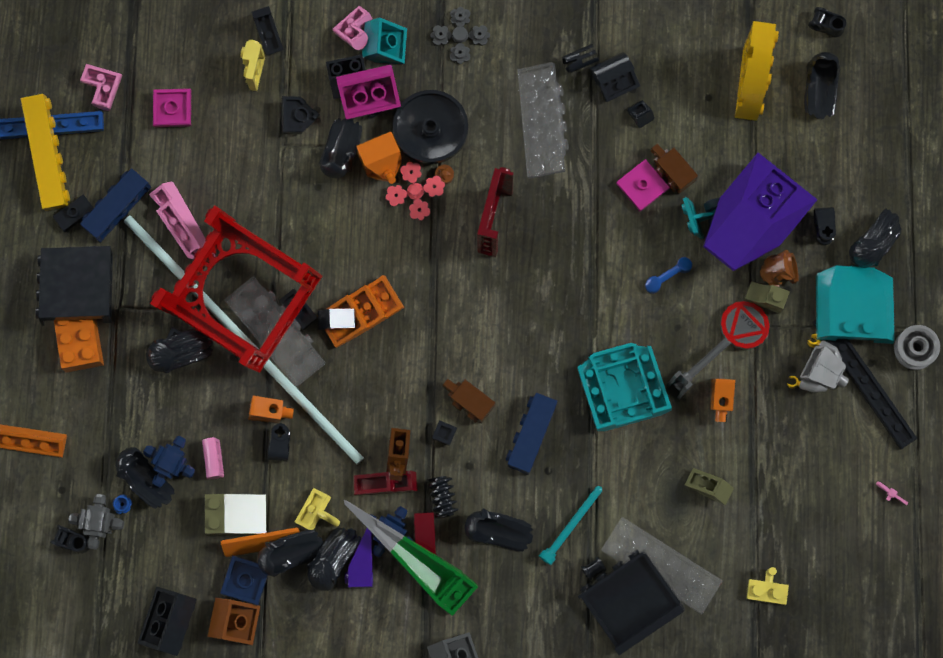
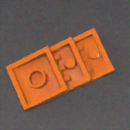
[316,275,404,348]

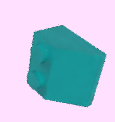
[362,18,407,64]

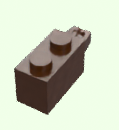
[651,144,698,194]
[443,379,496,424]
[386,428,411,481]

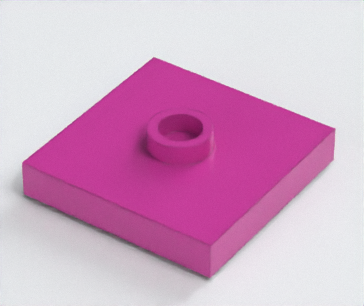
[153,89,191,127]
[616,159,670,212]

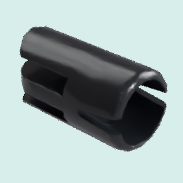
[562,44,600,73]

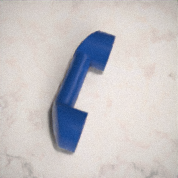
[645,257,692,294]

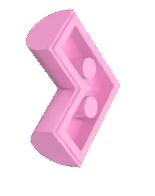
[332,6,372,50]
[80,64,122,111]

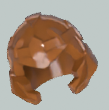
[760,250,799,287]

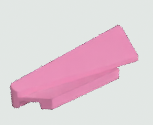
[149,181,216,259]

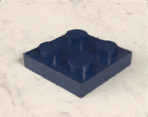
[220,556,268,605]

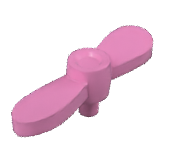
[876,481,908,505]

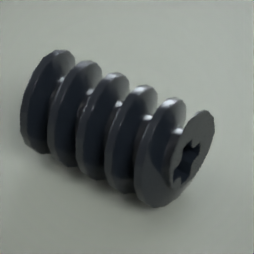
[428,476,458,519]

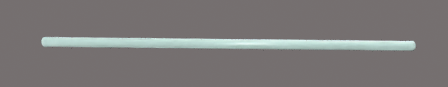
[124,216,364,465]

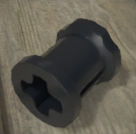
[581,557,607,582]

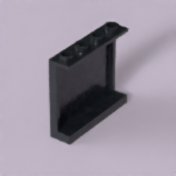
[35,246,113,326]
[578,549,685,656]

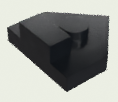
[281,96,320,134]

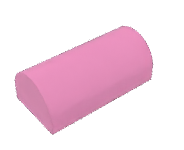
[202,437,224,479]

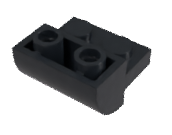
[589,52,640,102]
[326,54,366,99]

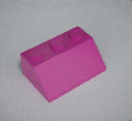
[336,65,401,119]

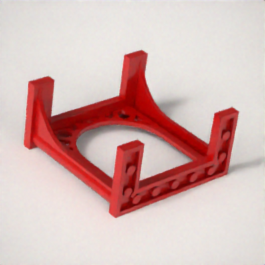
[150,205,322,373]

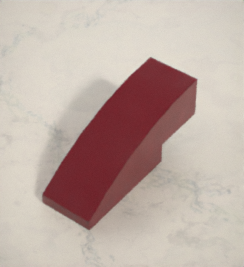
[353,471,417,495]
[414,513,436,555]

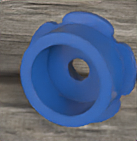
[113,495,132,514]

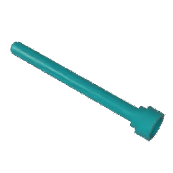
[539,486,602,566]

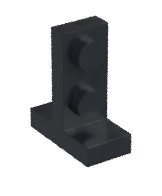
[251,6,284,56]

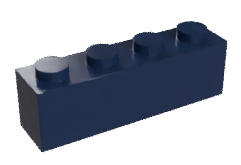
[80,168,152,243]
[505,393,558,475]

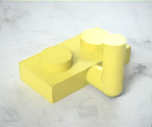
[295,488,340,530]
[746,567,789,605]

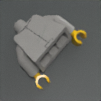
[787,334,849,392]

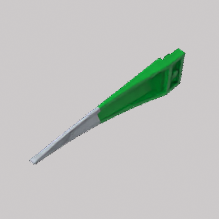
[344,500,478,616]

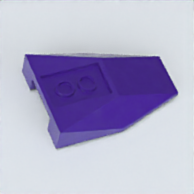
[703,153,818,271]

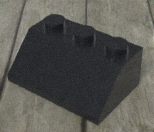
[138,587,197,656]

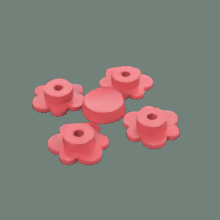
[386,162,445,221]

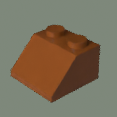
[208,597,260,645]

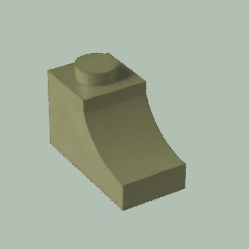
[744,281,790,314]
[685,468,734,505]

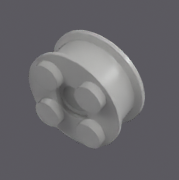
[894,325,940,370]

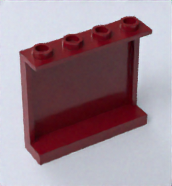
[477,167,514,257]

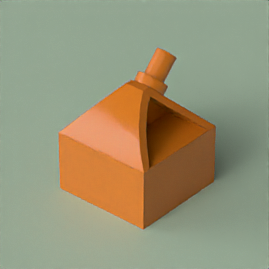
[356,132,402,184]

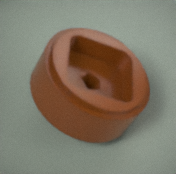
[435,165,454,184]

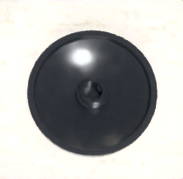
[393,90,468,164]

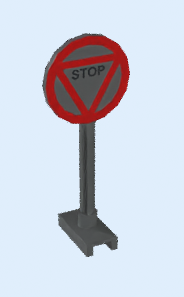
[666,301,770,400]

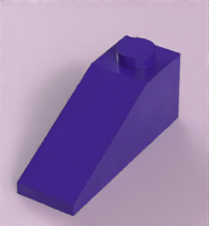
[345,528,373,589]

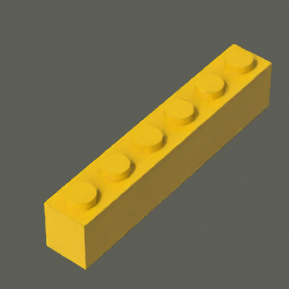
[21,94,70,211]

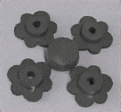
[430,7,490,64]

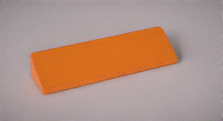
[0,424,67,457]
[221,528,300,557]

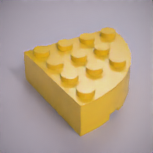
[735,21,779,121]

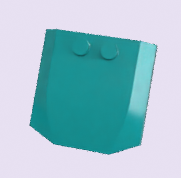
[816,265,895,344]
[578,343,672,431]

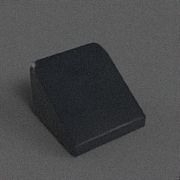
[627,100,654,128]

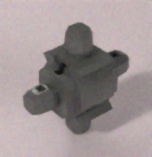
[68,494,124,550]

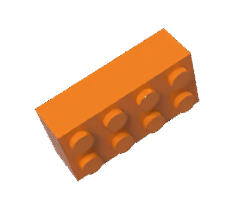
[54,319,104,373]

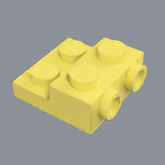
[240,40,265,91]

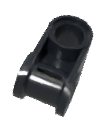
[808,7,846,37]
[813,207,836,245]
[268,423,290,462]
[50,525,89,554]

